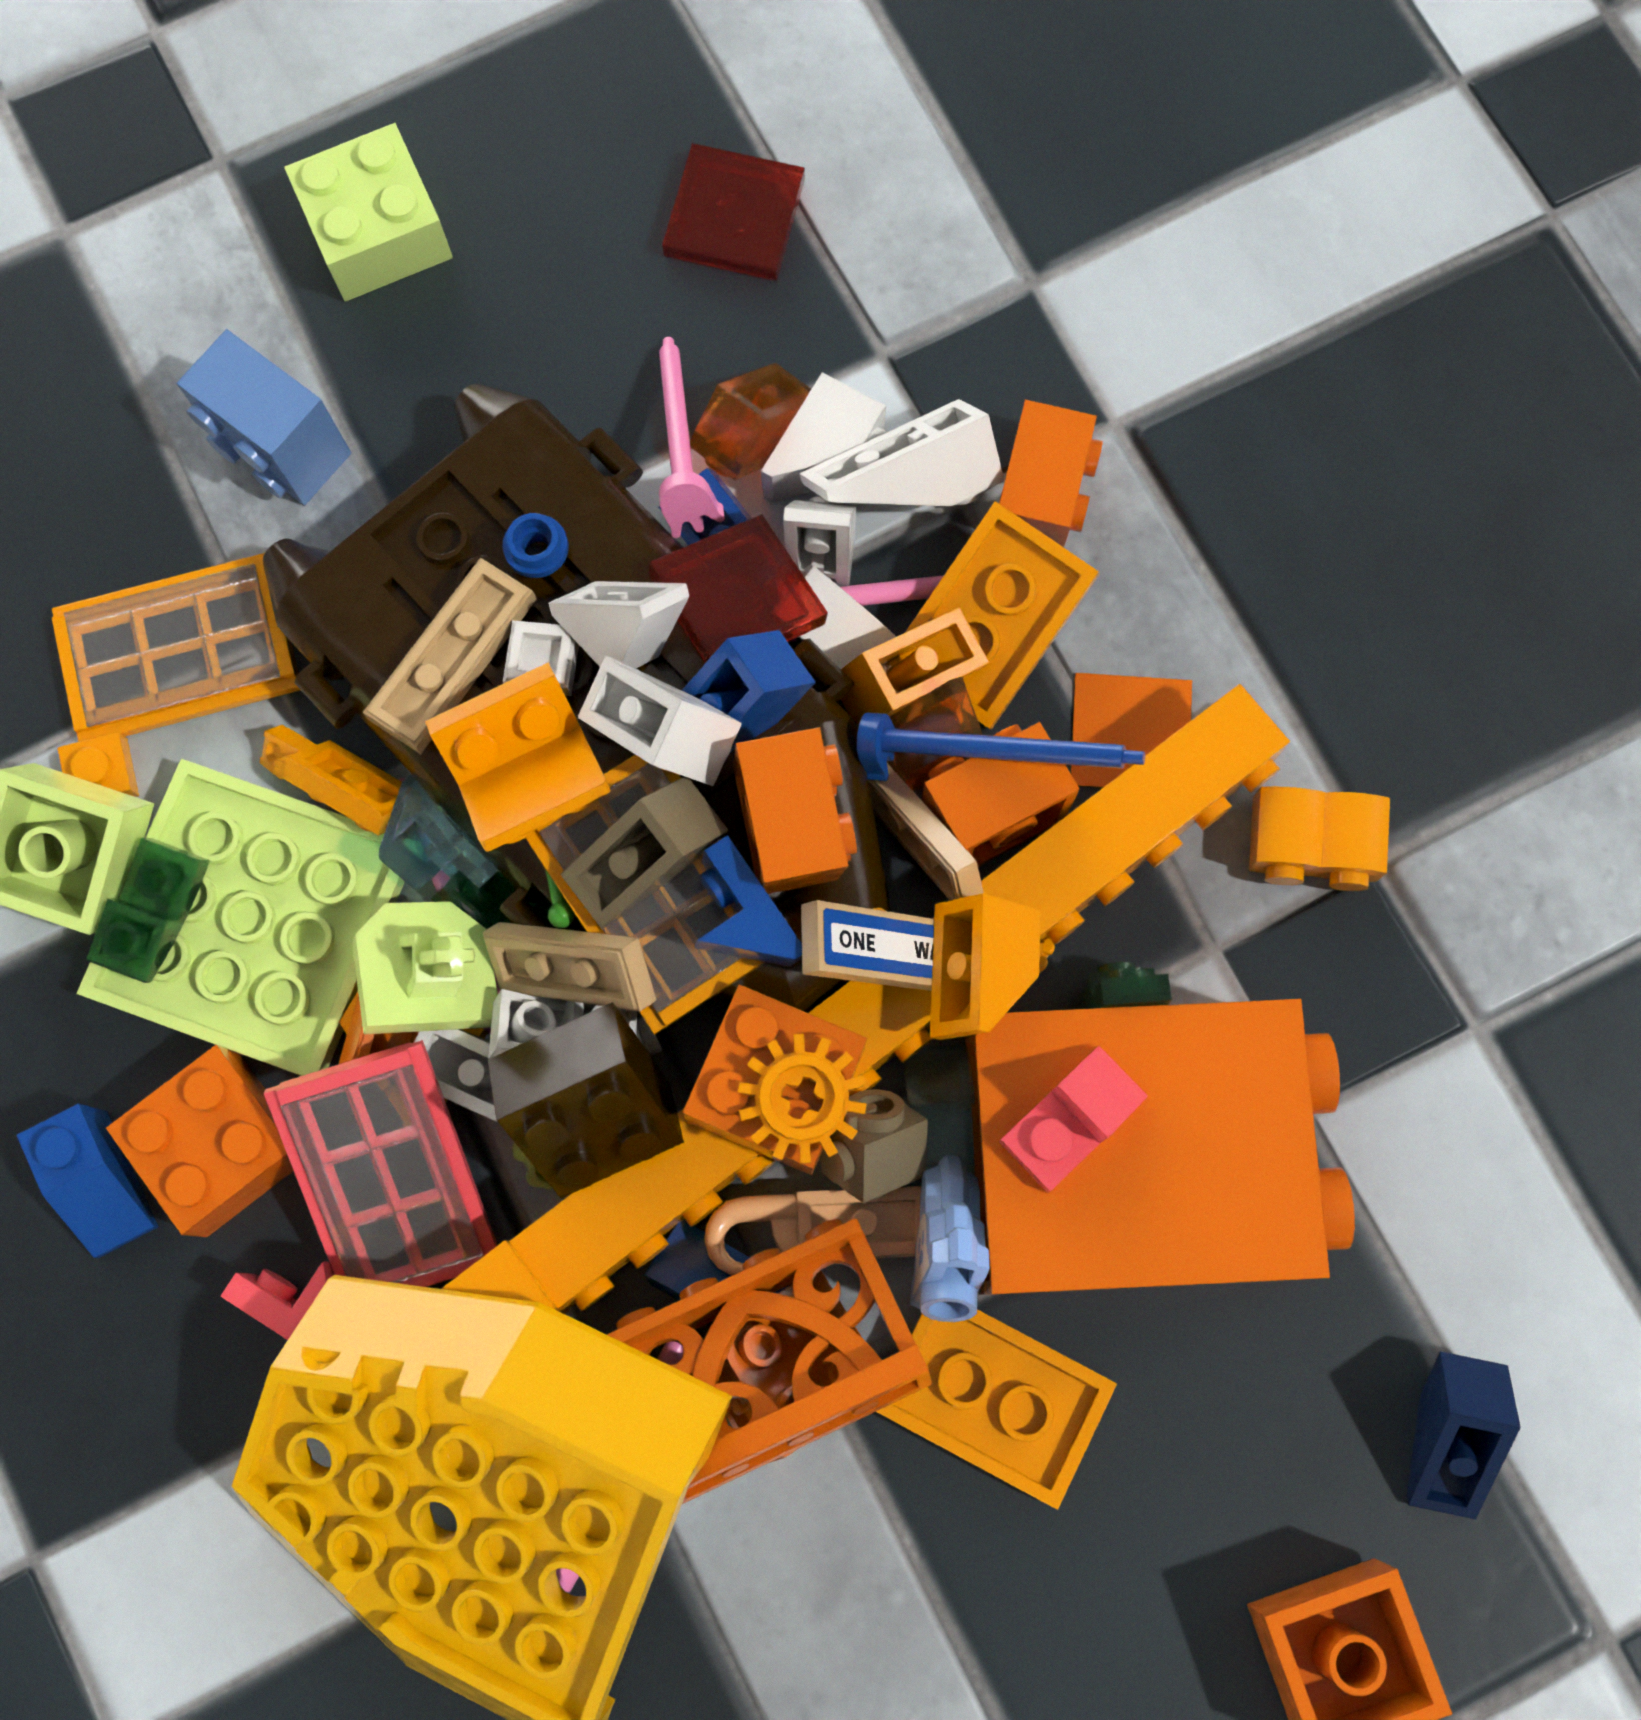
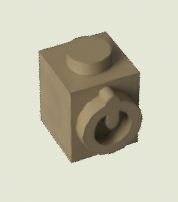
[820,1089,928,1203]

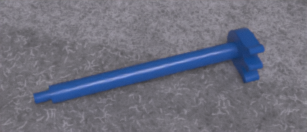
[857,712,1145,781]

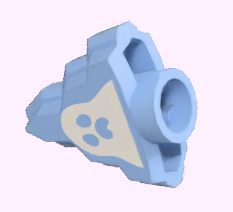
[910,1154,989,1322]

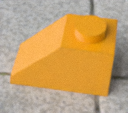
[841,608,989,726]
[930,893,1041,1040]

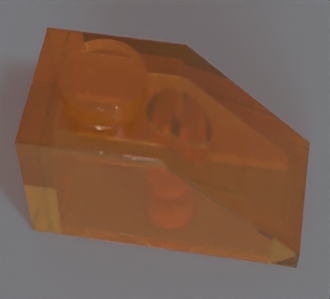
[690,363,811,481]
[887,677,983,791]

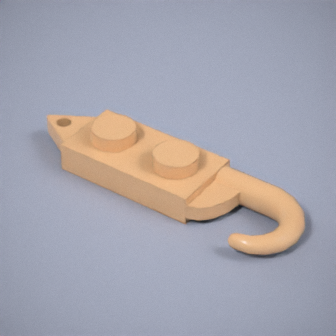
[704,1186,921,1276]

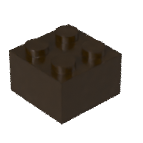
[488,1002,684,1198]

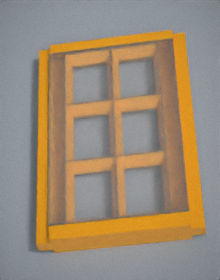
[51,553,300,742]
[525,755,765,1035]

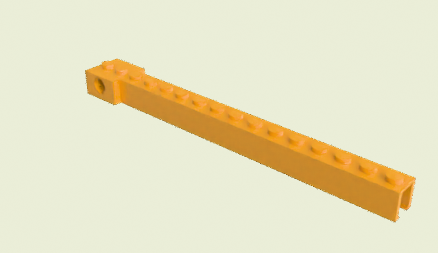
[441,684,1290,1314]

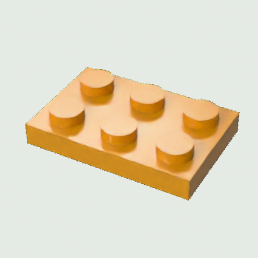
[905,501,1100,729]
[876,1309,1117,1510]

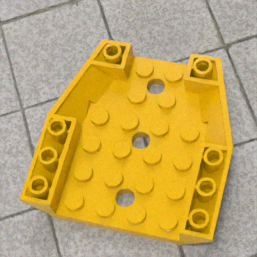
[231,1275,732,1720]

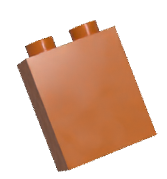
[965,999,1355,1295]

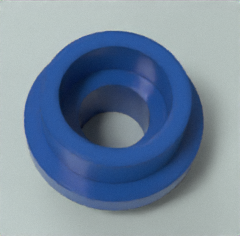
[503,513,569,578]

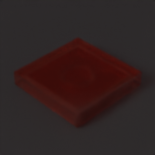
[662,143,805,281]
[649,514,828,663]

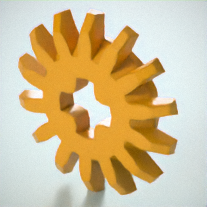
[738,1034,867,1164]

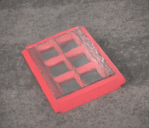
[264,1040,498,1287]

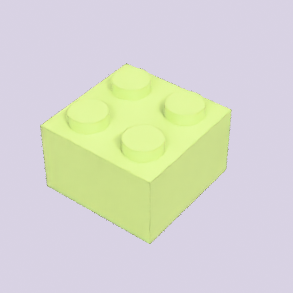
[284,123,453,302]
[0,763,155,935]

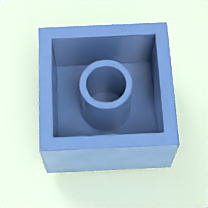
[176,328,352,506]

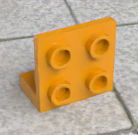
[425,662,611,852]

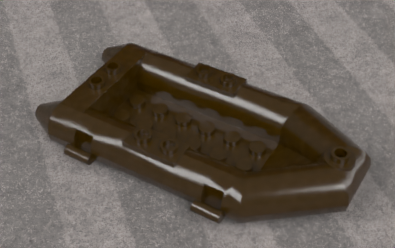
[262,383,892,1013]

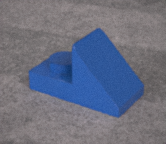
[694,835,802,967]

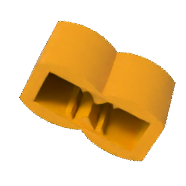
[1249,786,1390,891]

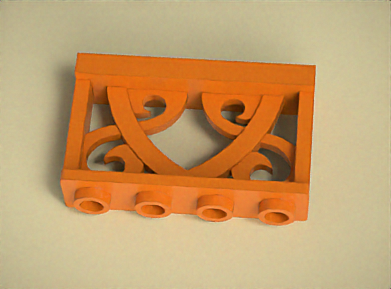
[607,1219,932,1504]

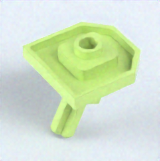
[352,901,498,1034]

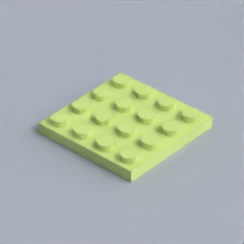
[76,759,418,1076]

